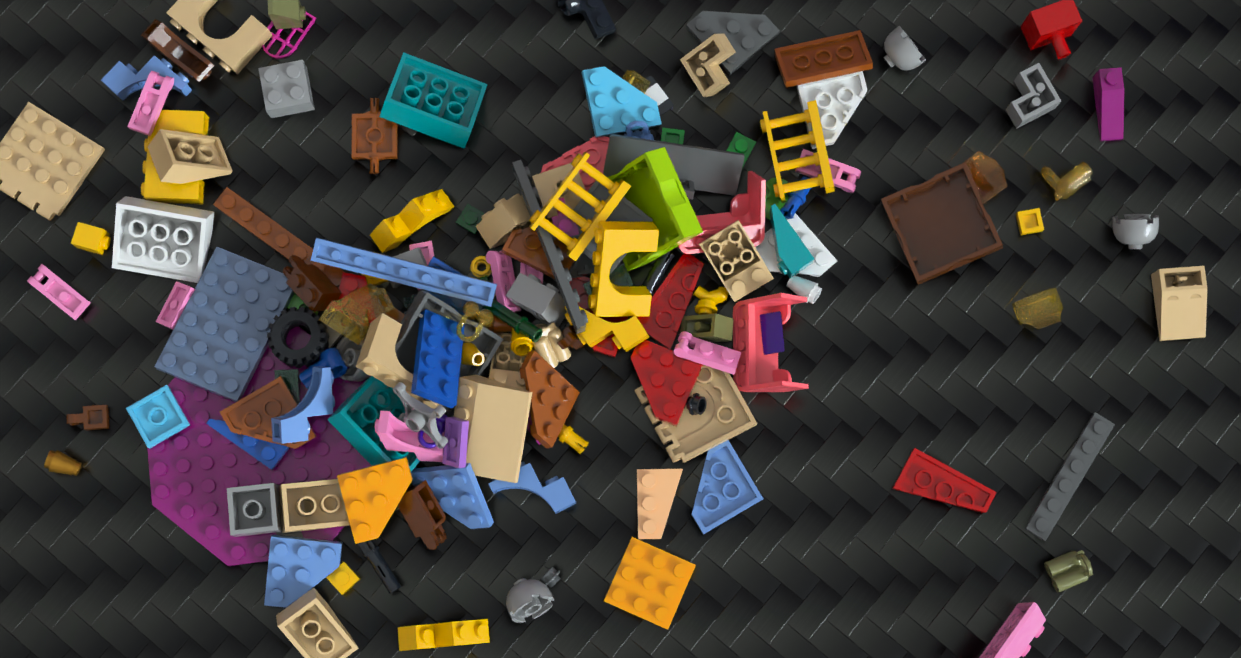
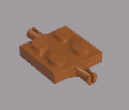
[352,98,398,174]

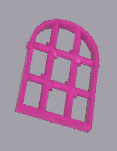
[262,12,316,59]

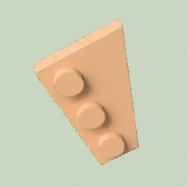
[637,469,683,540]

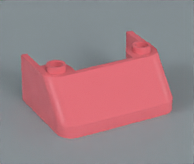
[678,171,766,254]
[733,293,808,392]

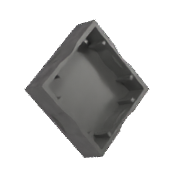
[395,290,503,416]

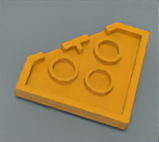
[337,457,413,544]

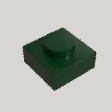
[456,203,485,235]

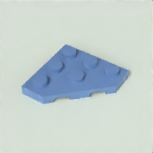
[691,440,763,534]
[411,463,494,529]
[264,535,342,608]

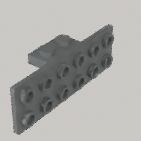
[603,134,745,200]

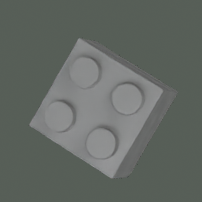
[258,60,315,118]
[227,483,282,537]

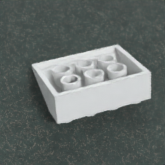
[112,196,214,283]

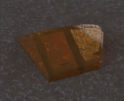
[963,151,1007,204]

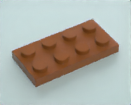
[774,30,873,88]

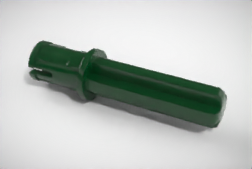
[483,299,543,342]

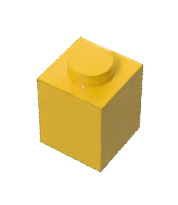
[71,222,111,255]

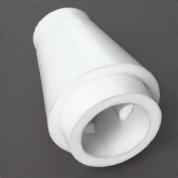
[786,276,822,304]

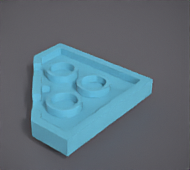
[581,66,662,138]

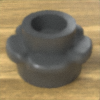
[539,567,561,588]

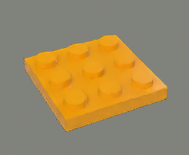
[604,537,696,630]

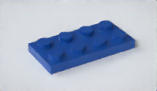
[411,309,465,409]

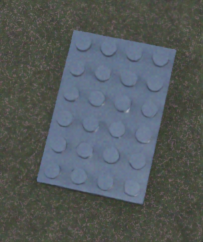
[154,247,295,402]

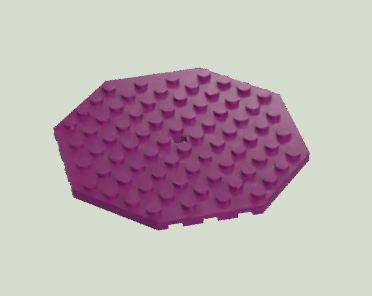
[147,326,372,566]

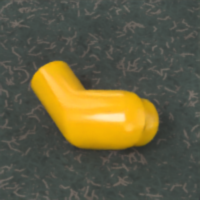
[693,285,729,304]

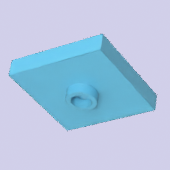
[126,385,190,449]

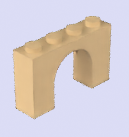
[166,0,272,75]
[356,313,443,409]

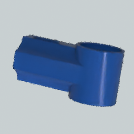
[299,348,347,389]

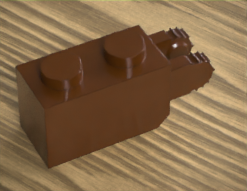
[282,255,342,312]
[398,480,447,550]

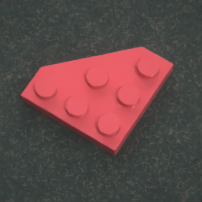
[541,136,610,192]

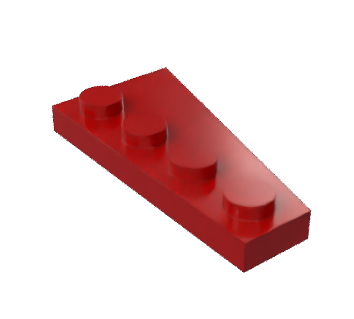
[637,253,704,350]
[892,448,997,513]

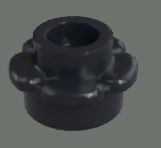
[686,393,707,415]

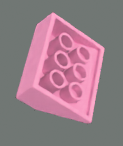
[979,602,1046,658]

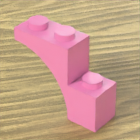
[375,411,445,462]

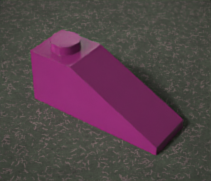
[1092,67,1124,141]

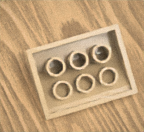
[453,375,532,483]

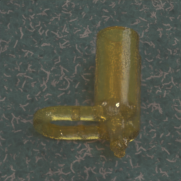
[1041,162,1092,200]
[456,301,494,342]

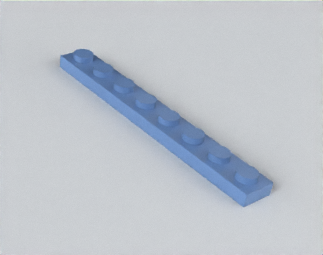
[310,238,497,307]

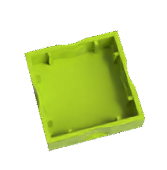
[608,147,703,271]

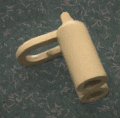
[533,322,571,368]

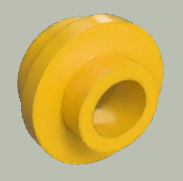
[470,256,492,278]
[695,299,718,315]

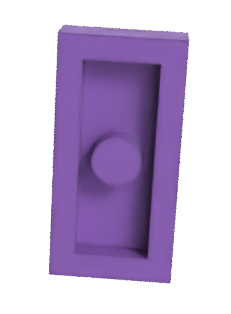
[442,417,469,468]

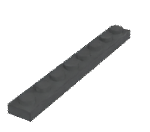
[512,160,588,334]

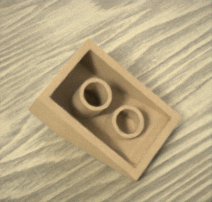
[148,129,232,184]
[278,479,350,533]
[276,588,359,658]

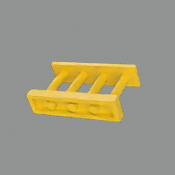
[760,100,835,203]
[529,152,631,261]

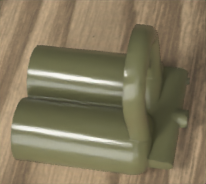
[1044,550,1094,593]

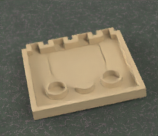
[0,102,105,221]
[635,365,757,463]

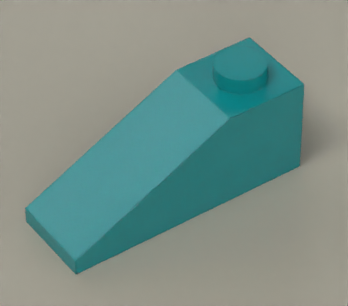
[769,204,814,278]

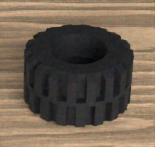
[267,307,329,368]

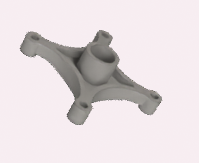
[393,382,448,449]

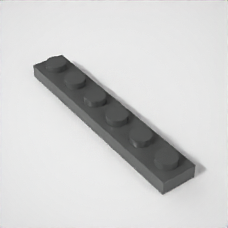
[1024,412,1115,542]

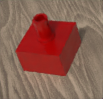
[1020,0,1082,59]

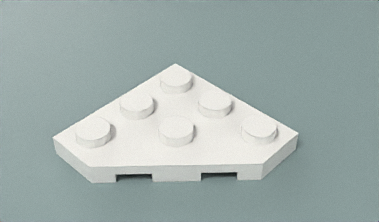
[796,71,867,149]
[755,213,837,277]

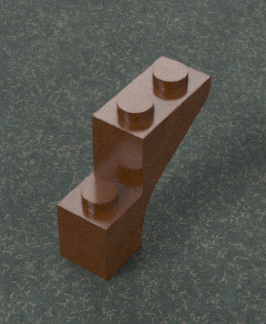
[140,19,214,82]

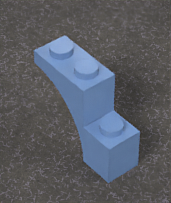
[101,55,192,101]
[271,366,335,444]
[488,462,576,514]

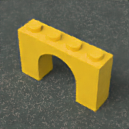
[141,110,209,204]
[588,221,659,317]

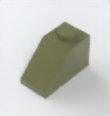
[268,0,306,29]
[680,313,734,342]

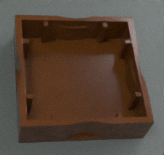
[881,162,1003,285]

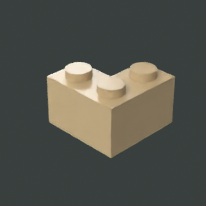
[680,34,736,97]
[476,193,531,249]

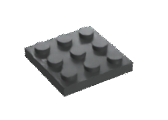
[570,181,653,274]

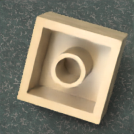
[532,163,585,220]

